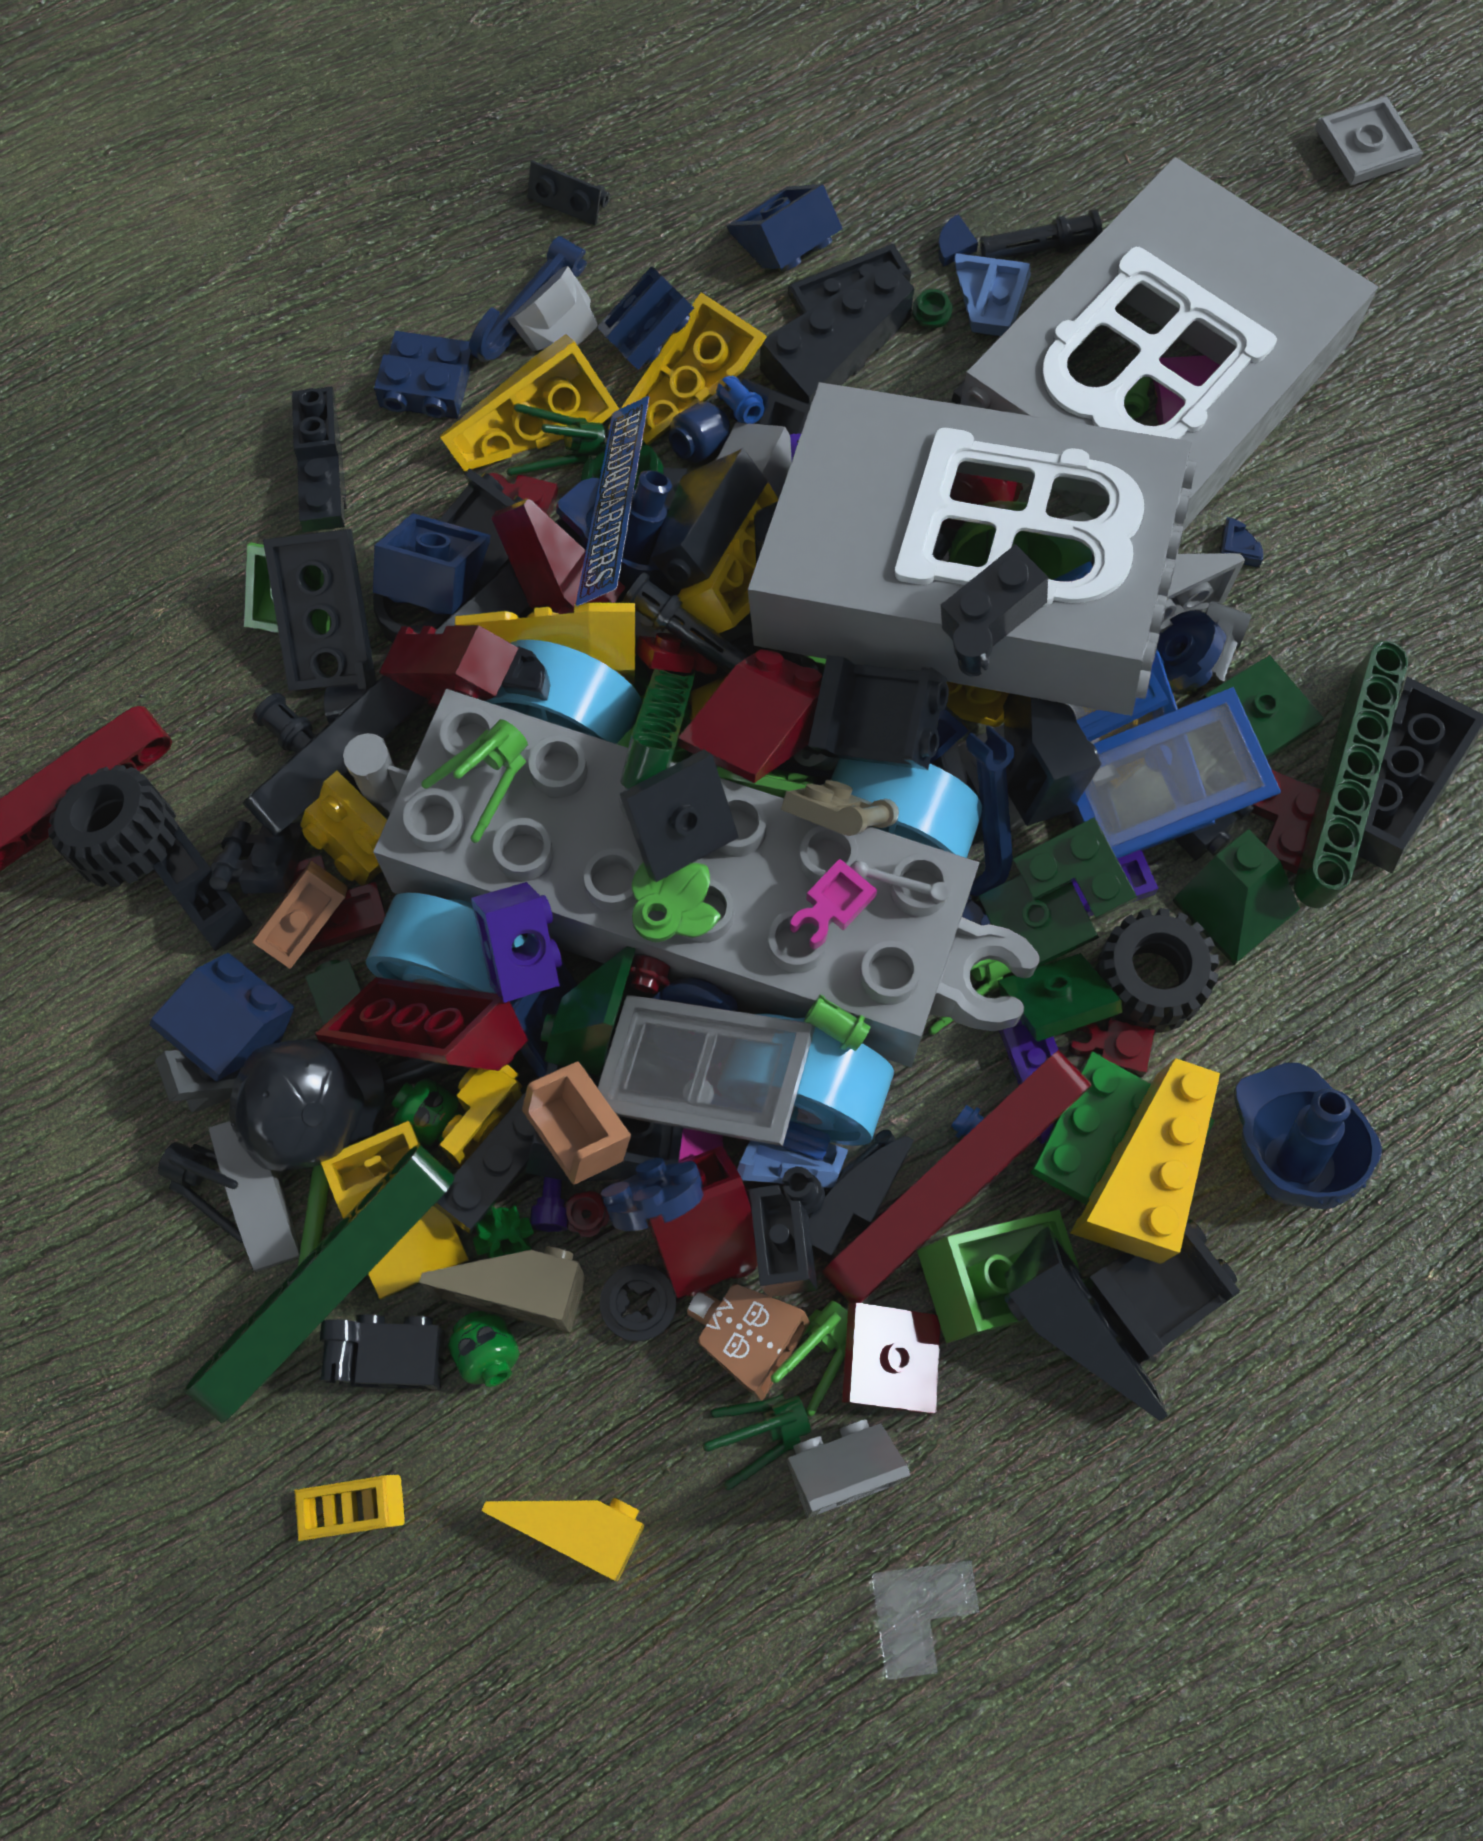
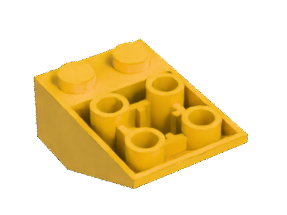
[321,1121,469,1300]

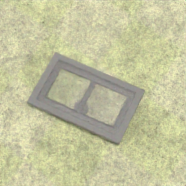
[598,995,815,1146]

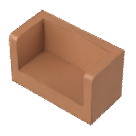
[252,861,348,969]
[522,1061,631,1185]

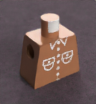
[687,1284,810,1401]

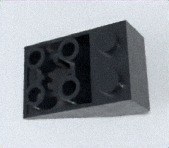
[1003,693,1102,826]

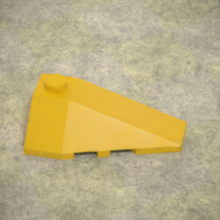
[607,292,767,446]
[439,334,619,471]
[455,603,635,684]

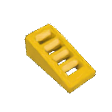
[294,1475,405,1541]

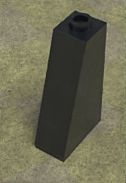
[651,448,768,591]

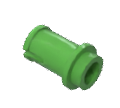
[1124,376,1152,419]
[804,994,871,1051]

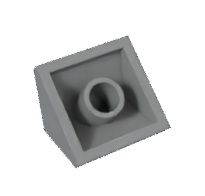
[716,422,792,500]

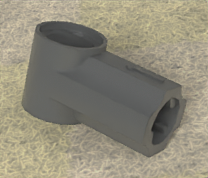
[1202,601,1252,689]

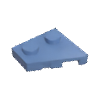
[955,253,1031,336]
[737,1140,848,1188]

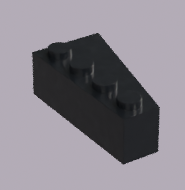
[1358,677,1483,874]

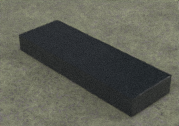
[788,243,911,316]

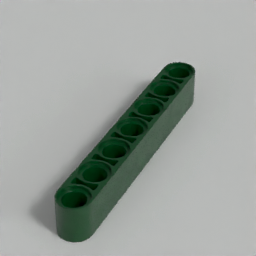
[1294,641,1408,908]
[620,669,696,789]
[184,1144,455,1423]

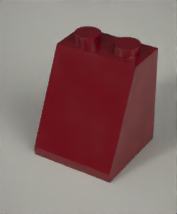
[647,1146,758,1298]

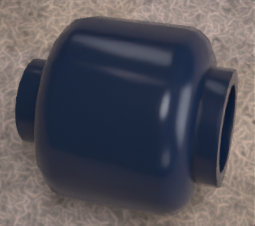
[669,401,730,463]

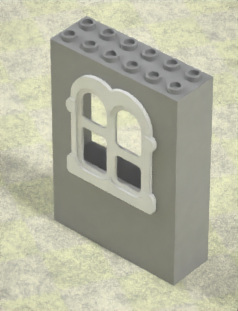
[960,157,1378,531]
[748,382,1197,716]

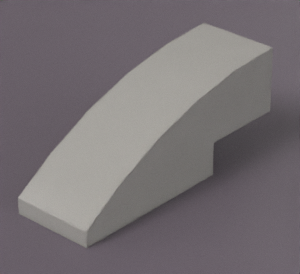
[209,1121,300,1272]

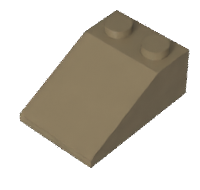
[419,1246,586,1333]

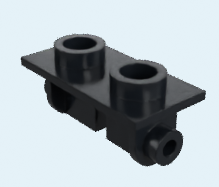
[527,160,610,225]

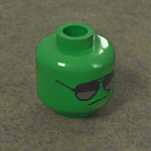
[391,1077,463,1147]
[448,1311,520,1387]

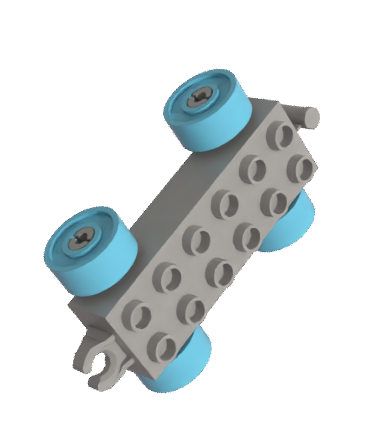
[343,640,1040,1146]

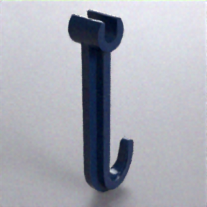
[469,236,587,362]
[966,725,1014,896]

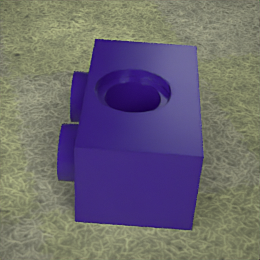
[471,882,562,1003]

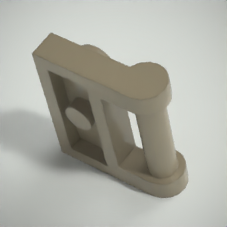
[781,780,899,836]

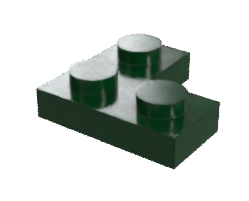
[1013,817,1137,920]

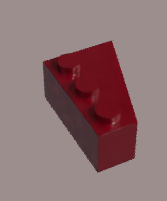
[379,625,518,710]

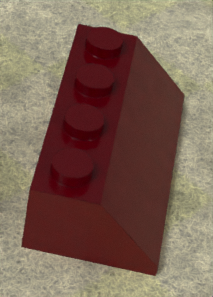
[315,977,528,1071]

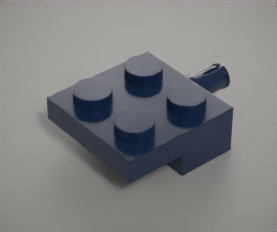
[597,266,694,370]

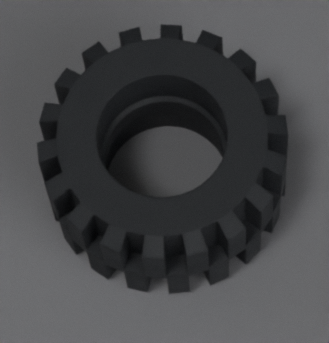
[48,765,178,887]
[1095,908,1219,1033]

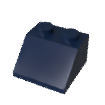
[726,184,843,272]
[373,513,490,615]
[149,953,295,1082]

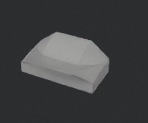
[508,266,598,351]

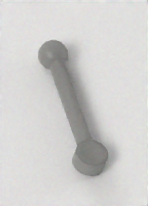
[850,860,950,903]

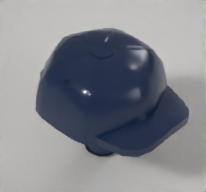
[556,470,672,594]
[1234,1063,1382,1209]

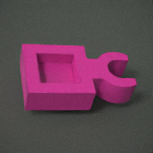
[790,858,877,950]

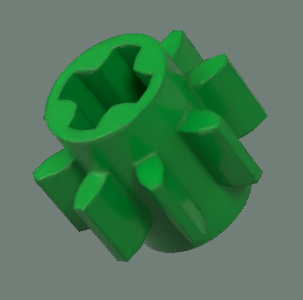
[473,1206,534,1259]

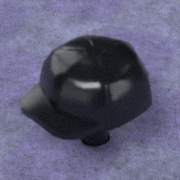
[229,1039,385,1171]

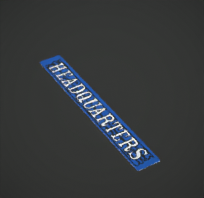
[576,396,649,606]

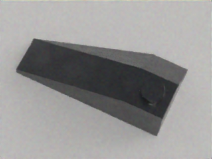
[1004,1226,1168,1421]

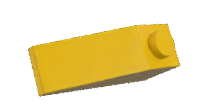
[481,1497,645,1581]

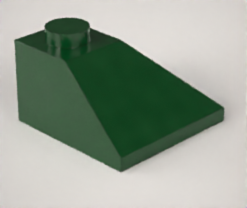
[1173,829,1300,965]
[540,946,636,1076]

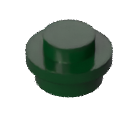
[912,289,952,329]

